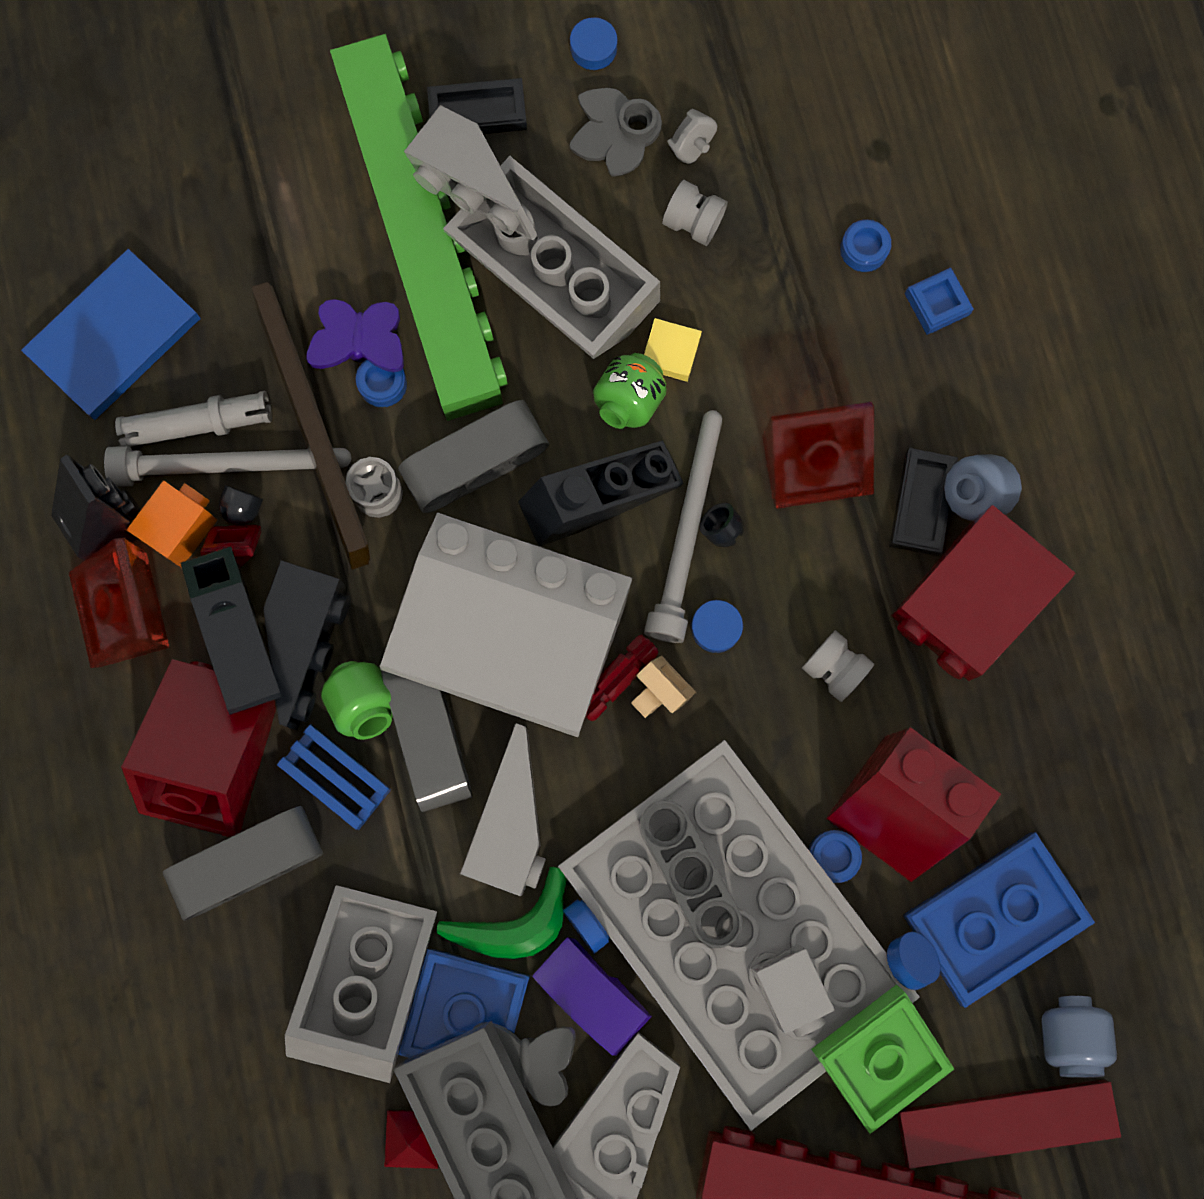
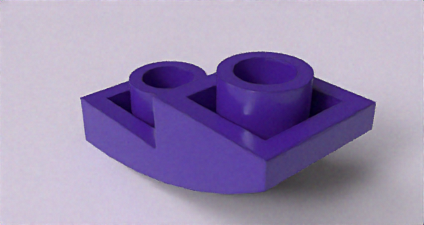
[532,937,652,1056]

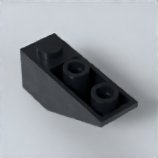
[518,440,684,546]
[51,455,141,566]
[181,547,282,715]
[263,560,351,730]

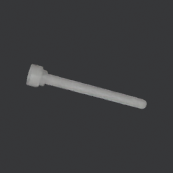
[644,410,722,643]
[104,446,351,487]

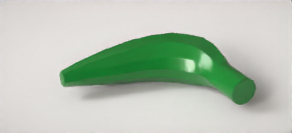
[437,867,567,959]

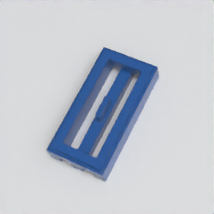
[277,725,392,830]

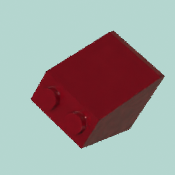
[891,505,1076,681]
[121,659,276,837]
[825,727,1001,882]

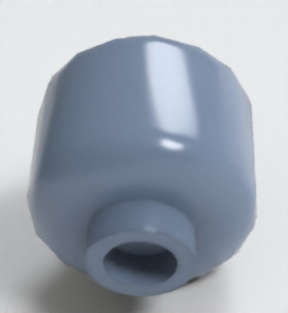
[944,454,1022,521]
[1041,996,1117,1077]

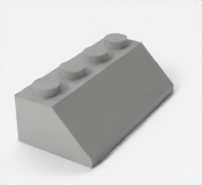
[443,156,660,359]

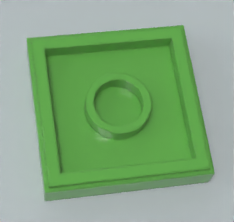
[811,984,954,1134]

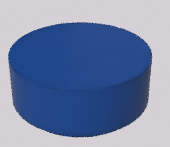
[570,18,617,70]
[840,220,891,272]
[356,360,407,407]
[691,600,743,653]
[808,830,862,883]
[563,899,610,954]
[887,932,940,990]

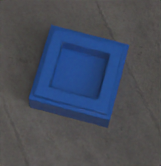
[905,268,974,335]

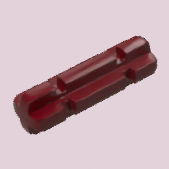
[586,635,658,721]

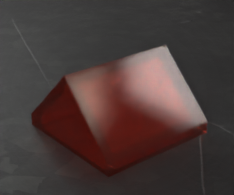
[762,402,874,509]
[69,538,170,668]

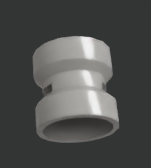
[662,180,728,246]
[345,457,403,518]
[802,630,874,702]

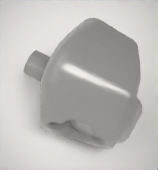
[667,109,717,164]

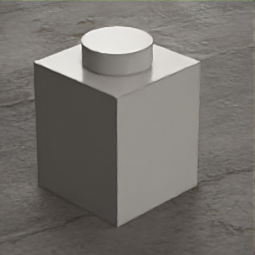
[751,945,835,1037]

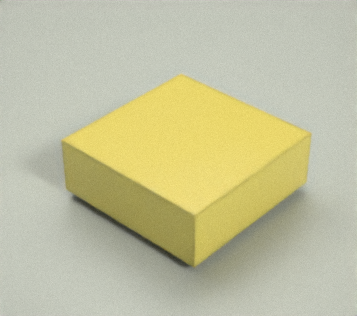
[644,318,702,382]

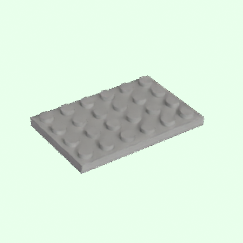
[558,740,920,1131]

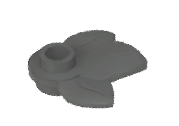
[570,88,662,177]

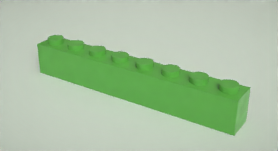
[330,34,508,421]

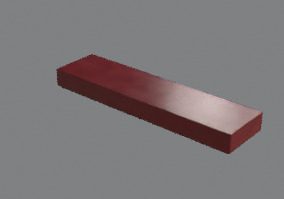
[897,1079,1121,1169]

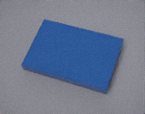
[21,249,201,420]
[903,832,1095,1008]

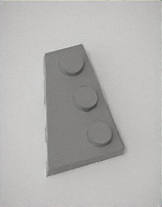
[552,1032,680,1199]

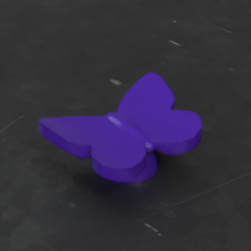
[306,299,404,372]

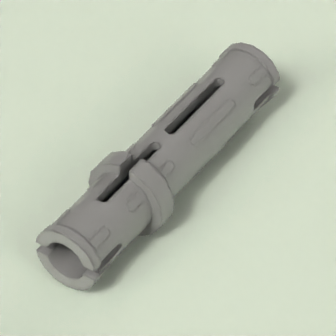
[115,390,272,447]

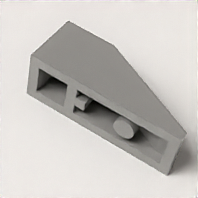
[460,723,546,896]

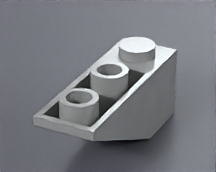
[404,105,537,241]

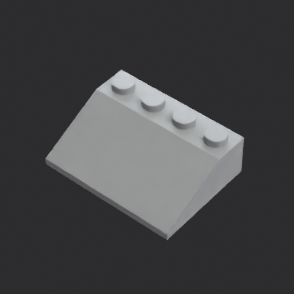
[380,513,632,737]

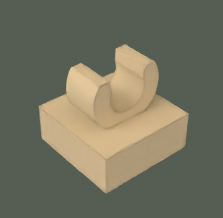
[631,656,696,718]

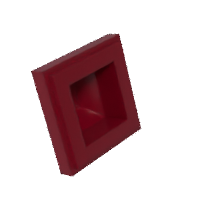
[200,525,262,568]
[384,1109,439,1169]

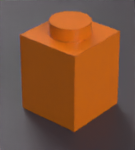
[127,480,217,568]

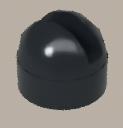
[219,485,264,526]
[699,503,744,547]

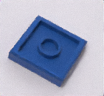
[398,948,530,1058]

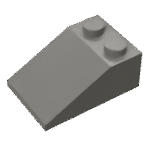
[285,885,437,1083]

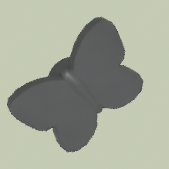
[473,1022,576,1106]

